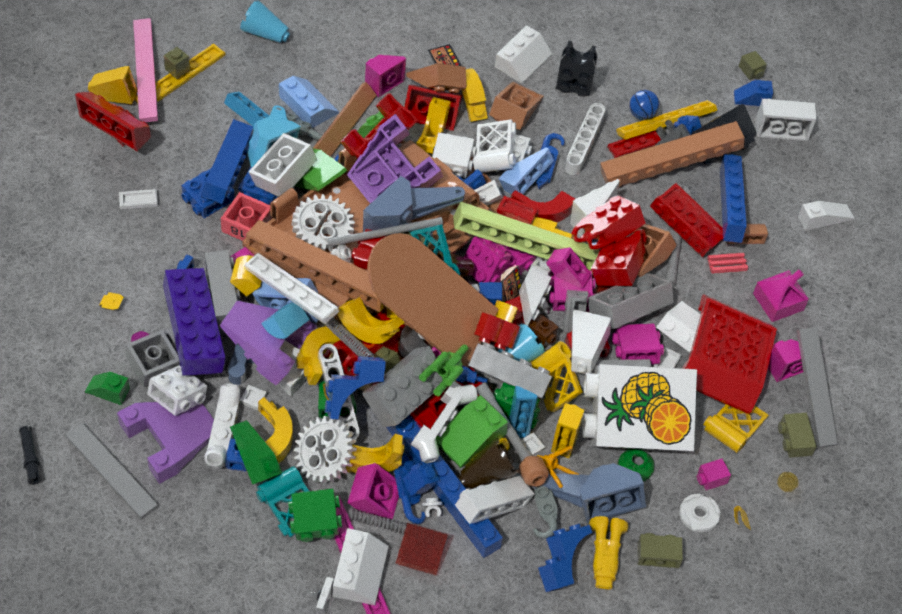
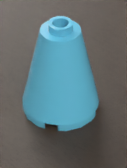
[240,0,290,43]
[497,324,545,362]

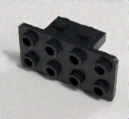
[691,104,757,164]

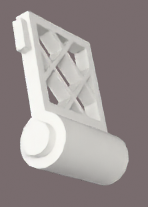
[473,119,516,173]

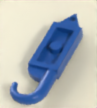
[535,133,565,189]
[394,451,426,524]

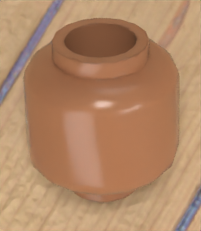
[519,456,549,487]

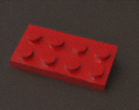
[650,183,723,257]

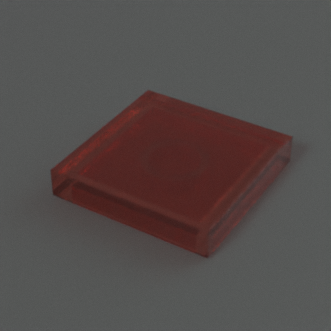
[395,523,448,576]

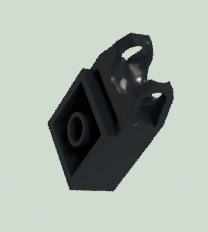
[556,41,598,96]

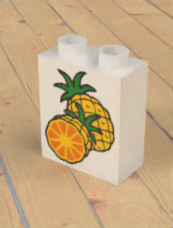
[582,364,697,452]

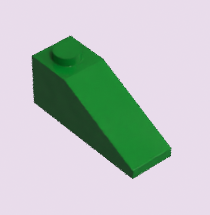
[230,420,282,485]

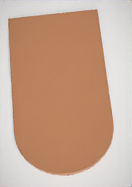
[368,233,499,367]

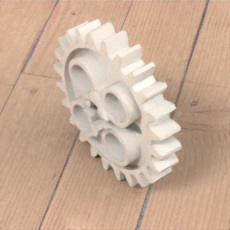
[291,194,355,253]
[294,416,357,483]

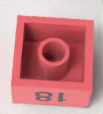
[221,192,272,241]

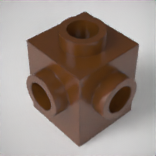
[528,314,558,348]

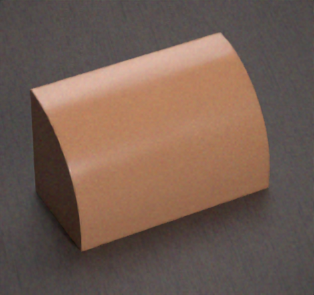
[728,224,768,244]

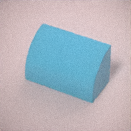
[261,302,310,339]

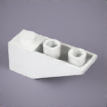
[519,267,551,326]

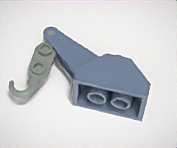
[533,463,646,538]

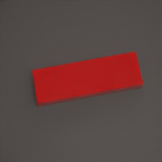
[607,130,661,158]

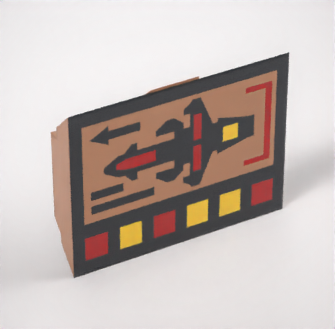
[428,44,462,66]
[501,265,522,302]

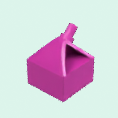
[753,269,809,322]

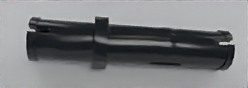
[19,426,41,485]

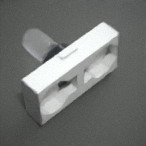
[304,577,335,614]

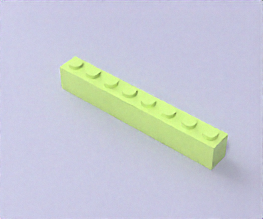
[453,202,599,274]

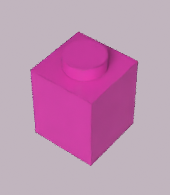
[697,458,731,491]

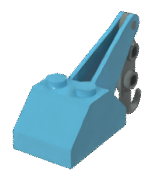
[248,106,326,167]

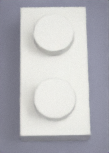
[475,180,503,206]

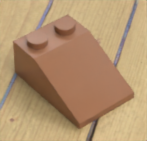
[406,63,466,93]
[489,82,544,130]
[631,224,677,277]

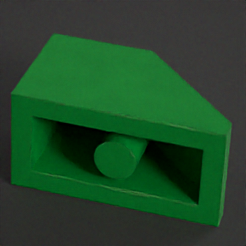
[84,371,130,405]

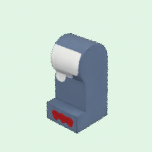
[228,345,254,385]

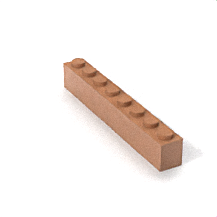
[600,121,744,187]
[246,220,385,312]

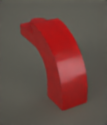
[511,190,575,222]

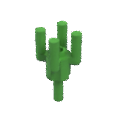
[419,344,468,396]

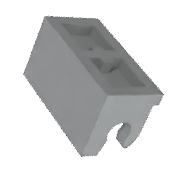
[563,290,588,333]

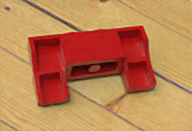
[340,93,418,159]
[410,367,492,429]

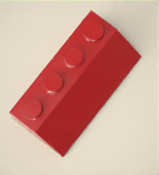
[75,92,151,151]

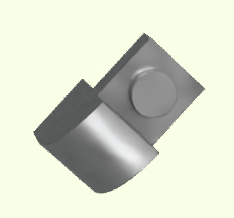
[399,325,428,358]

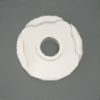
[679,494,721,532]

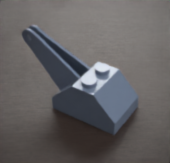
[363,176,465,234]

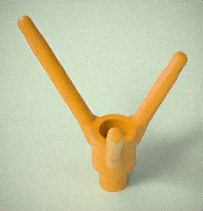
[537,445,580,488]

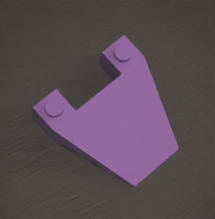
[347,114,443,204]
[220,301,317,386]
[117,402,214,484]

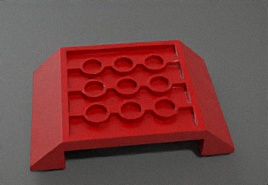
[682,294,777,414]

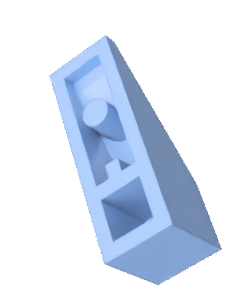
[499,148,554,194]

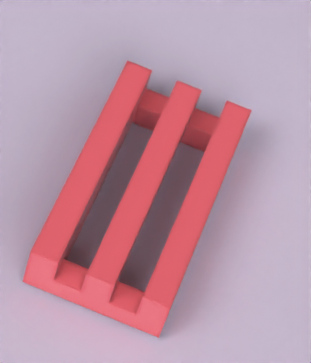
[707,253,748,274]

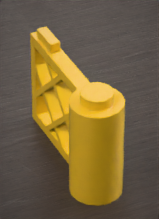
[531,341,582,412]
[703,404,769,453]

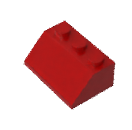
[404,84,463,131]

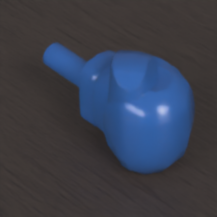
[456,365,487,383]

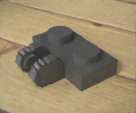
[655,120,690,146]

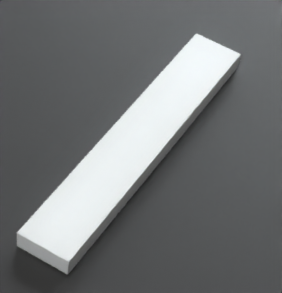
[244,253,339,324]

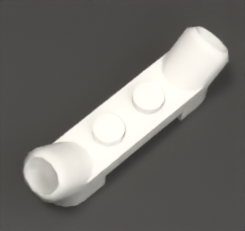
[410,381,478,463]
[204,383,241,469]

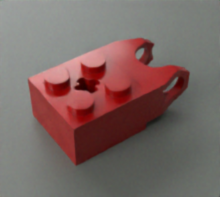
[571,195,646,249]
[591,229,647,286]
[323,331,398,376]

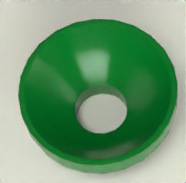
[618,449,654,481]

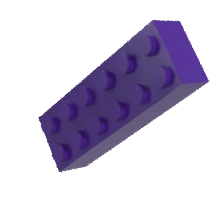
[163,268,225,376]

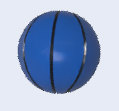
[629,90,660,121]

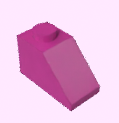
[546,247,591,288]

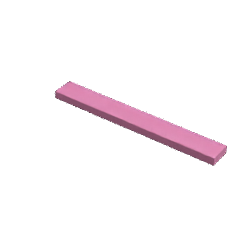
[133,18,158,122]

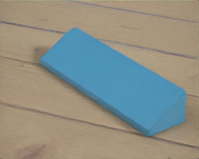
[224,92,270,127]
[509,386,537,438]

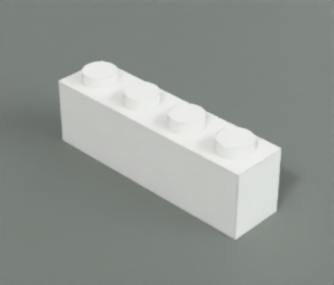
[455,476,534,524]

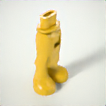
[589,516,628,590]

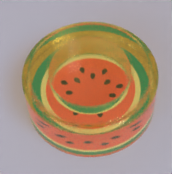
[777,472,798,492]

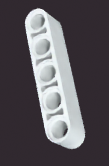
[565,103,605,175]
[318,344,359,439]

